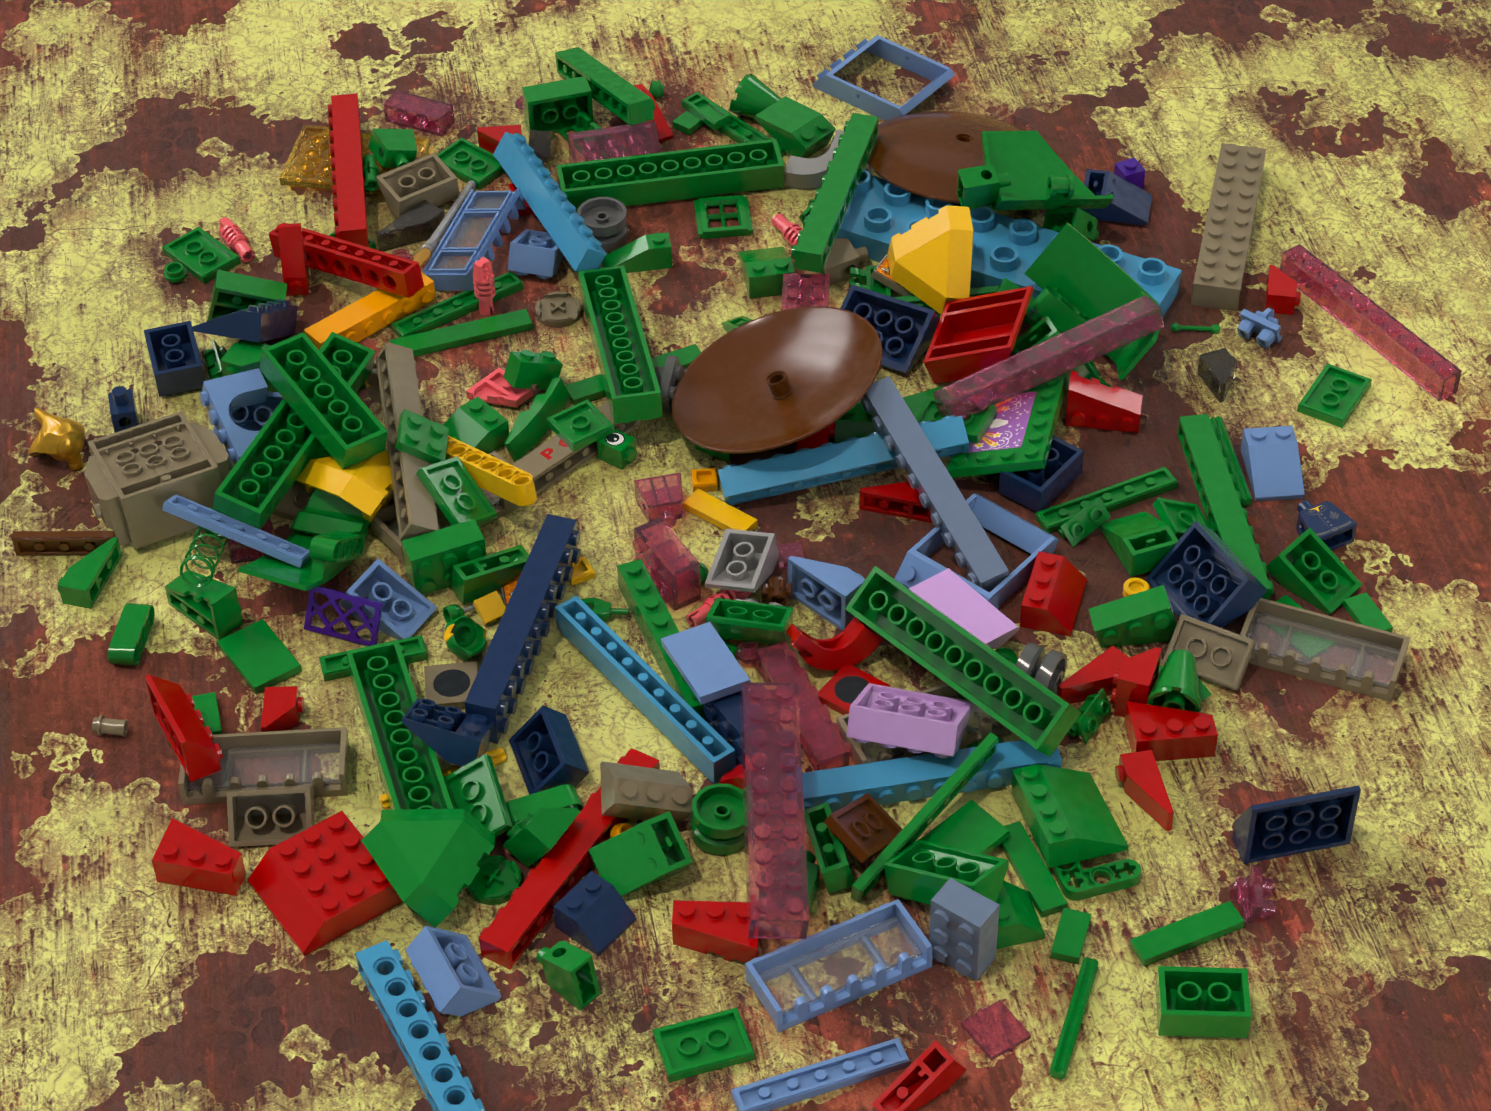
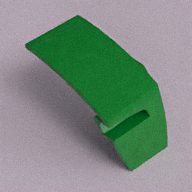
[1024,222,1162,381]
[238,489,370,591]

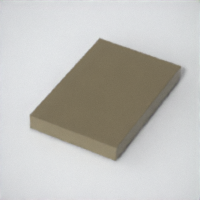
[1162,614,1257,691]

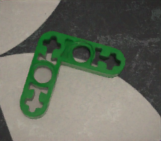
[1051,859,1141,901]

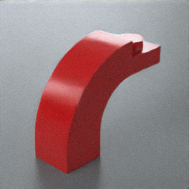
[786,617,883,670]

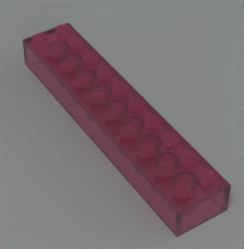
[740,682,810,939]

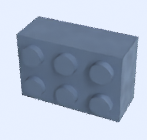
[929,878,1000,981]

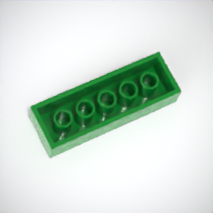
[260,332,388,469]

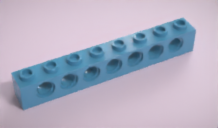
[355,940,485,1111]

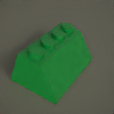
[884,839,1009,905]

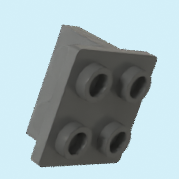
[654,355,686,412]

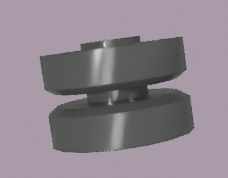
[577,197,628,253]
[1016,642,1067,694]

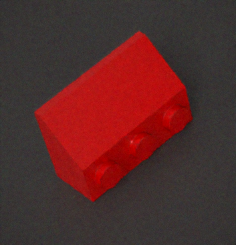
[1020,551,1087,637]

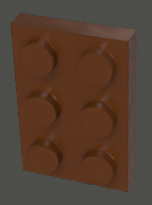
[824,793,902,863]

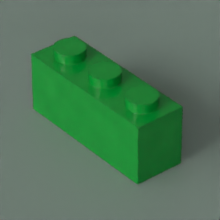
[802,802,855,894]

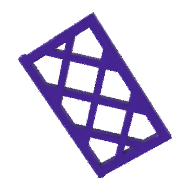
[303,586,383,646]

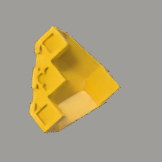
[887,205,973,315]
[296,450,394,522]

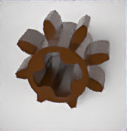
[761,576,792,606]

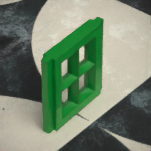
[694,195,753,239]

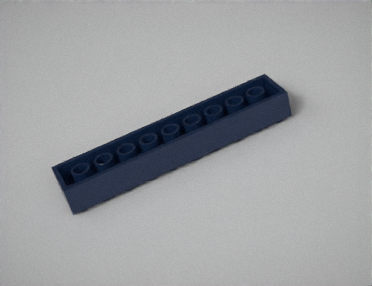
[465,514,581,744]

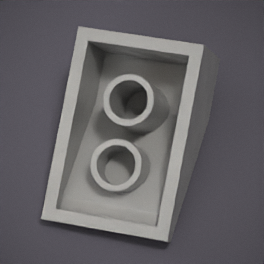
[705,529,779,593]

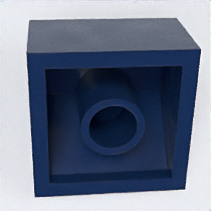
[553,871,636,956]

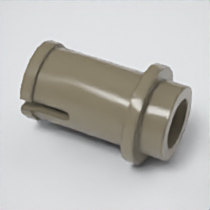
[92,715,128,737]

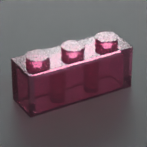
[383,90,455,137]

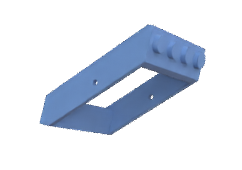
[812,35,955,121]
[895,493,1060,609]

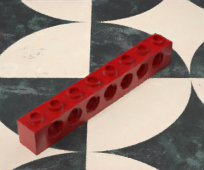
[268,222,424,298]

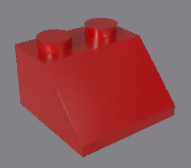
[1111,647,1162,717]

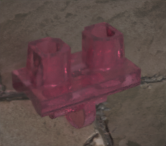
[1228,865,1276,924]

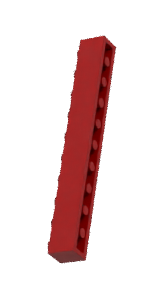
[328,93,369,247]
[479,748,660,970]

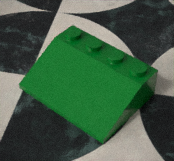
[1012,764,1129,868]

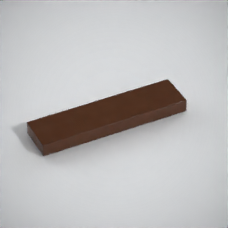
[12,531,115,555]

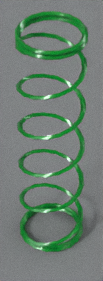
[180,507,228,588]

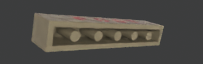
[512,400,640,494]

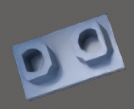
[1237,308,1282,349]

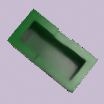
[503,350,563,390]

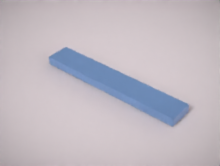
[162,494,311,568]
[731,1038,910,1111]

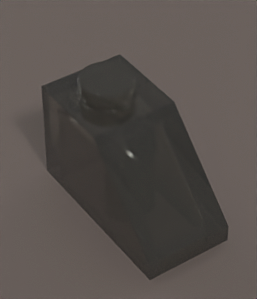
[529,130,559,164]
[1197,348,1237,403]

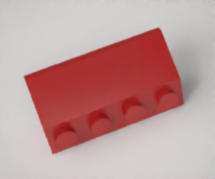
[145,674,223,782]

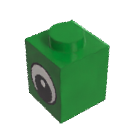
[597,429,637,470]

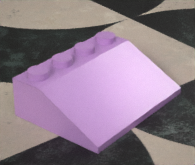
[909,568,1019,648]
[846,683,974,758]

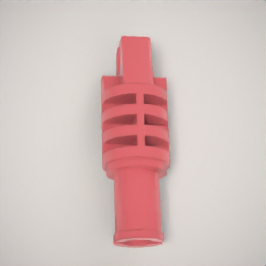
[771,213,803,247]
[219,217,255,263]
[473,257,495,316]
[686,589,751,627]

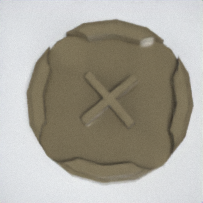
[535,291,582,328]

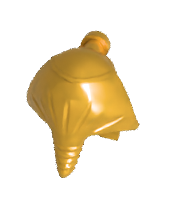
[28,408,85,470]

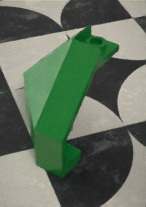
[361,809,495,928]

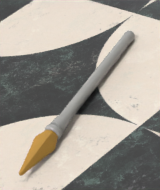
[414,181,476,267]

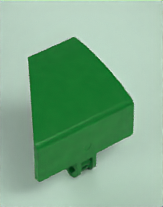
[981,131,1114,210]

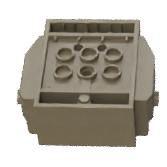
[84,411,235,549]

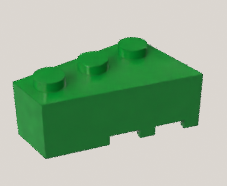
[207,270,287,321]
[165,570,243,640]
[1088,585,1177,648]

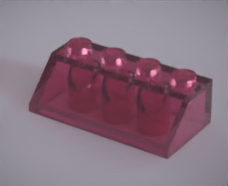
[568,121,660,163]

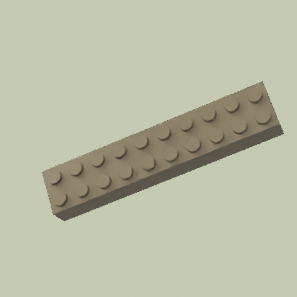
[1191,143,1266,311]

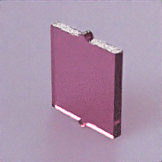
[961,1000,1031,1061]

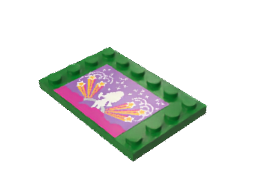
[946,374,1067,478]

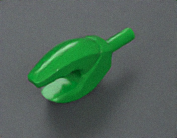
[581,598,629,622]

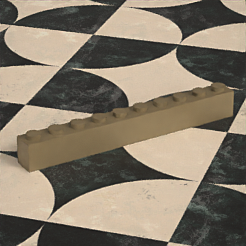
[376,342,440,541]

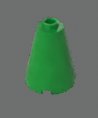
[729,73,781,119]
[1147,649,1201,713]

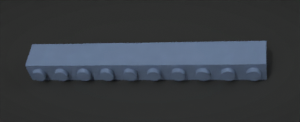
[861,376,1009,592]

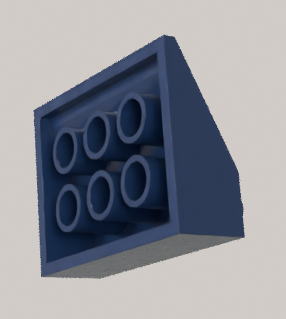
[840,285,940,375]
[192,299,298,343]
[1146,521,1267,628]
[1232,785,1361,864]

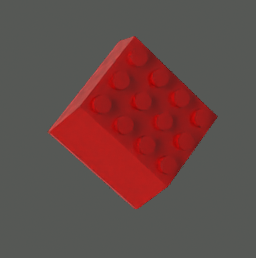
[923,286,1034,384]
[248,811,403,956]

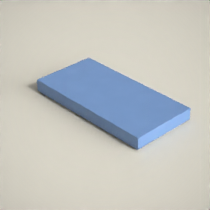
[661,622,751,704]

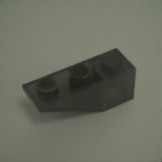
[377,200,445,252]

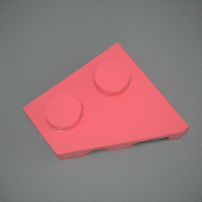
[466,368,534,408]

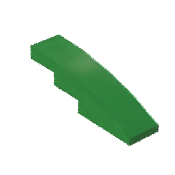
[504,377,570,462]

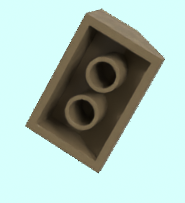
[376,152,458,222]
[600,761,692,825]
[226,784,315,847]

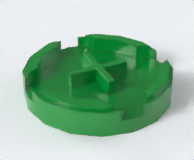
[466,855,522,905]

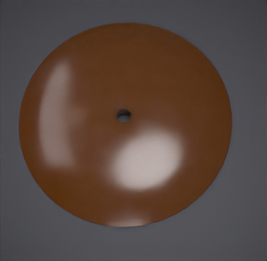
[867,111,1057,205]
[672,306,883,453]

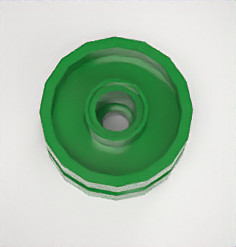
[690,783,753,855]

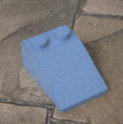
[508,229,564,279]
[1240,426,1305,501]
[788,556,865,631]
[339,558,438,640]

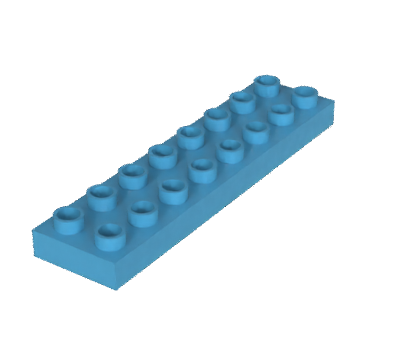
[808,169,1182,318]

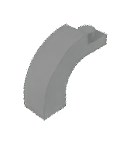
[784,130,844,189]

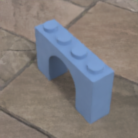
[199,368,268,464]

